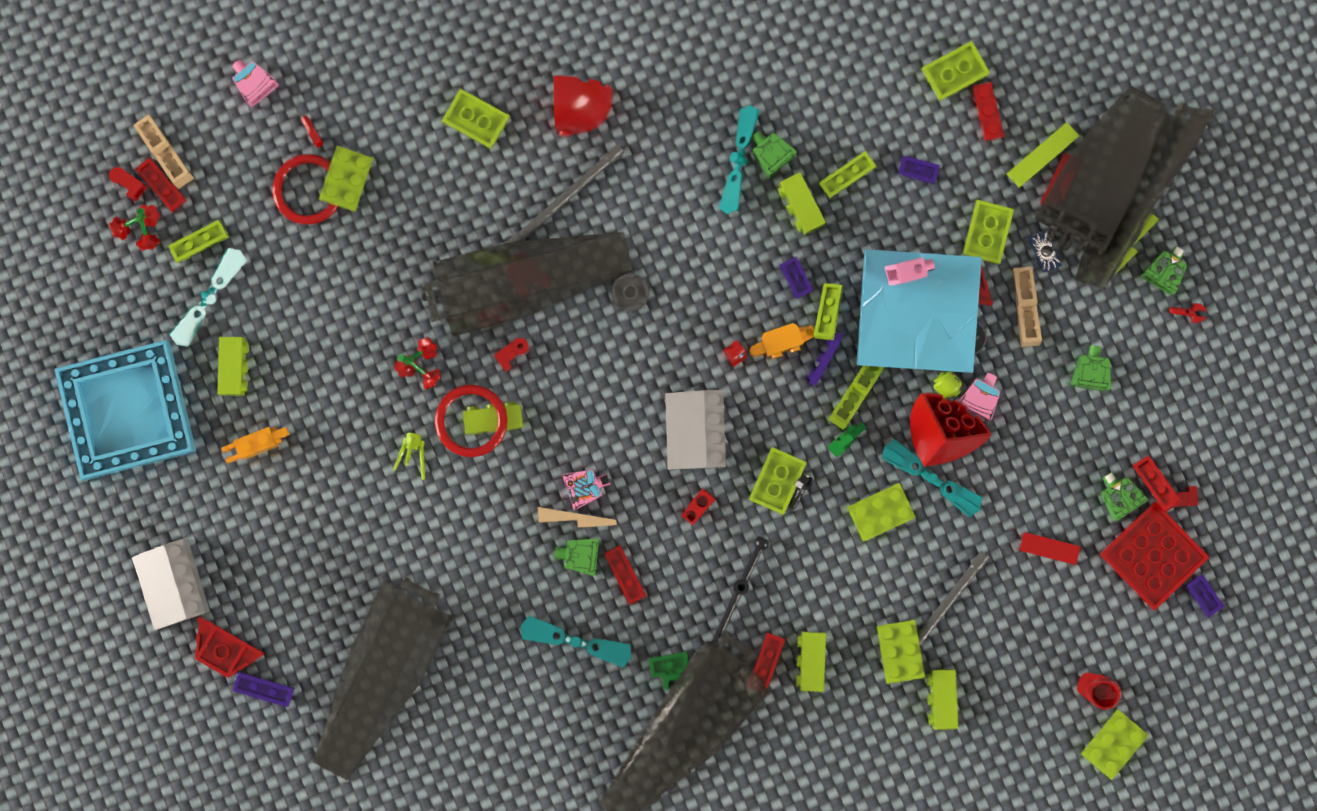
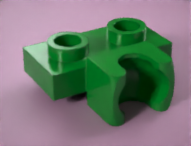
[828,422,867,457]
[649,651,690,691]

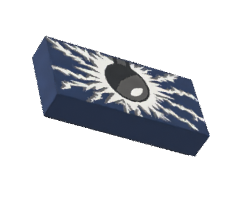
[1028,231,1062,273]

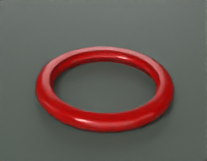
[272,154,339,225]
[435,384,508,457]

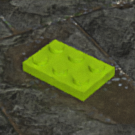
[922,41,990,102]
[441,88,510,150]
[319,146,373,212]
[962,199,1014,265]
[748,447,807,515]
[847,483,916,542]
[877,620,925,684]
[1081,709,1149,780]

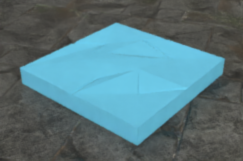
[856,249,982,373]
[54,340,197,481]

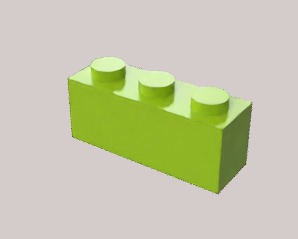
[777,172,826,236]
[217,337,249,396]
[463,401,524,435]
[796,631,826,692]
[927,669,958,730]

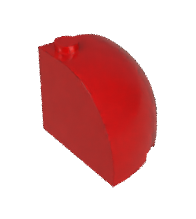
[554,76,613,137]
[910,393,992,467]

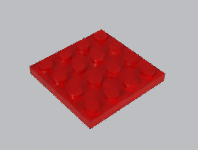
[1099,501,1210,611]

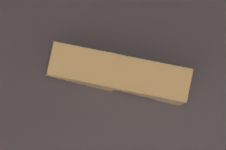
[134,114,194,189]
[1012,267,1042,347]
[538,507,617,528]

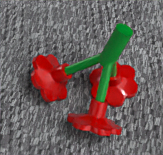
[109,205,160,251]
[394,337,441,390]

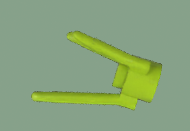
[393,433,425,480]

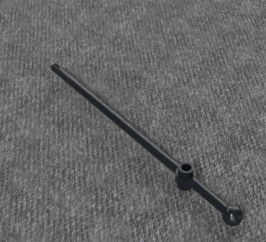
[663,536,769,749]

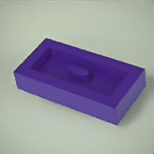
[897,155,940,185]
[779,257,813,299]
[1185,574,1225,617]

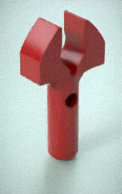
[302,115,324,148]
[1169,303,1207,323]

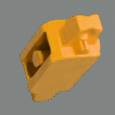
[749,323,814,359]
[221,427,290,463]

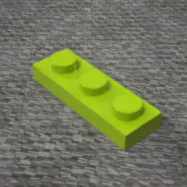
[818,151,876,199]
[168,220,229,263]
[814,283,844,340]

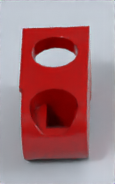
[109,167,147,202]
[494,338,529,372]
[723,340,748,367]
[1175,486,1198,507]
[681,488,716,526]

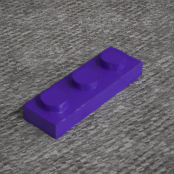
[807,332,844,387]
[232,672,295,707]

